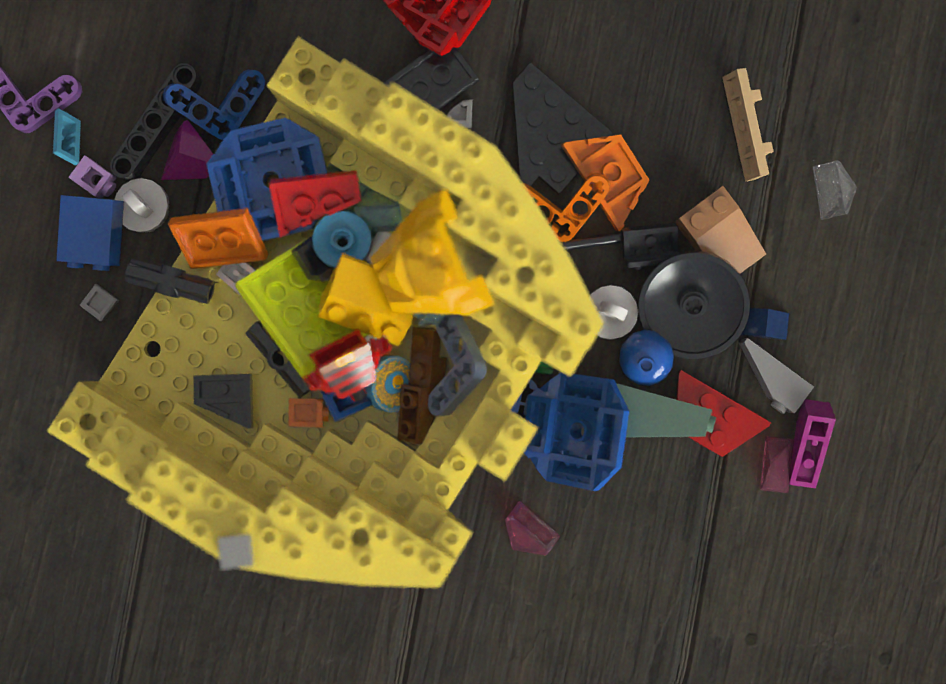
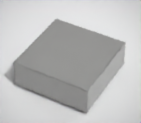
[79,284,120,322]
[218,533,254,569]

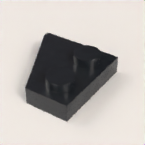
[193,374,253,428]

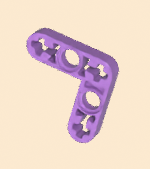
[0,67,82,133]

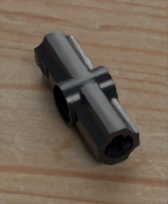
[125,259,215,304]
[245,320,311,398]

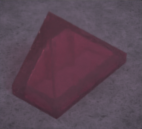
[760,436,794,493]
[505,501,560,556]

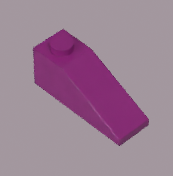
[788,399,836,488]

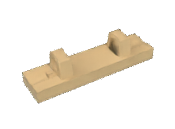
[723,68,774,181]

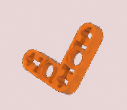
[522,173,610,242]

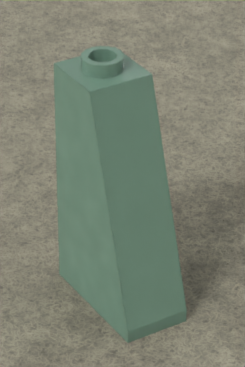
[616,383,716,437]

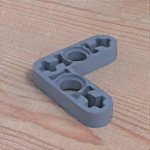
[428,314,487,416]

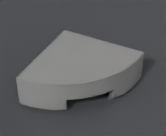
[447,100,473,128]

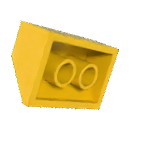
[318,253,414,346]

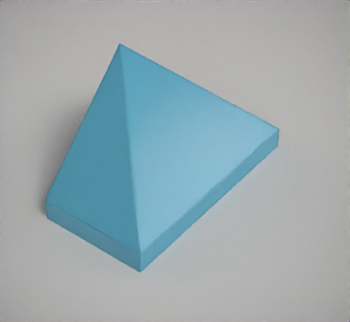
[53,108,81,166]

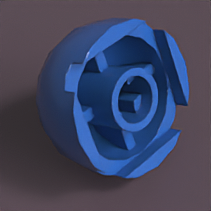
[619,330,674,386]

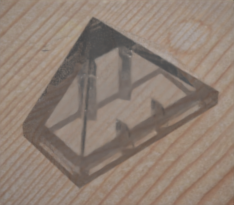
[813,161,857,219]

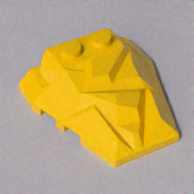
[370,189,494,315]

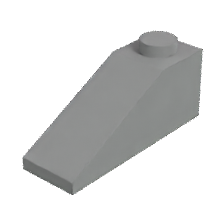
[739,338,814,414]

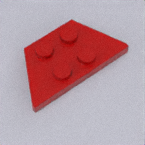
[676,370,771,457]

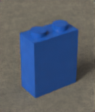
[57,195,124,271]

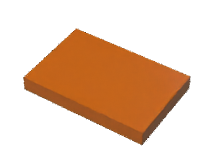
[168,208,269,269]

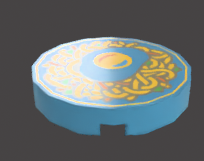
[366,355,410,413]

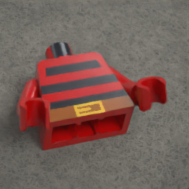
[302,329,392,401]

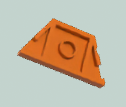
[561,135,649,231]

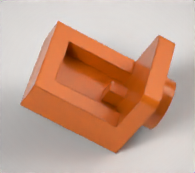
[288,398,329,428]

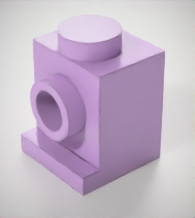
[69,155,117,199]

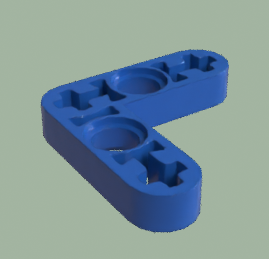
[163,70,265,140]

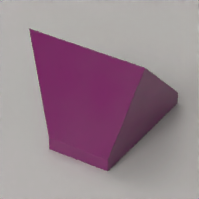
[161,120,213,180]

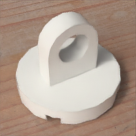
[115,178,169,232]
[590,285,638,340]

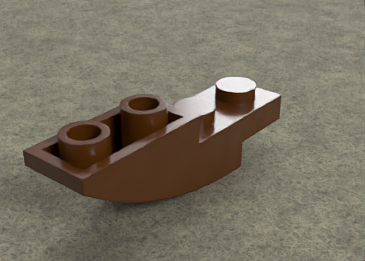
[397,326,447,445]

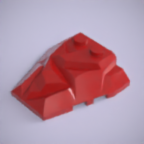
[382,0,492,56]

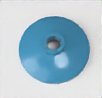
[313,211,371,267]

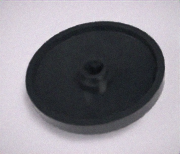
[639,251,750,359]

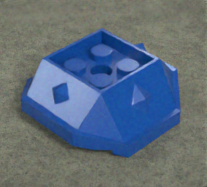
[207,117,328,242]
[523,372,629,491]

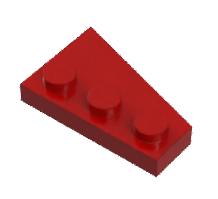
[269,170,362,238]

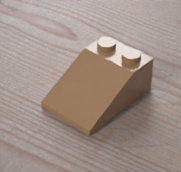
[674,186,766,273]

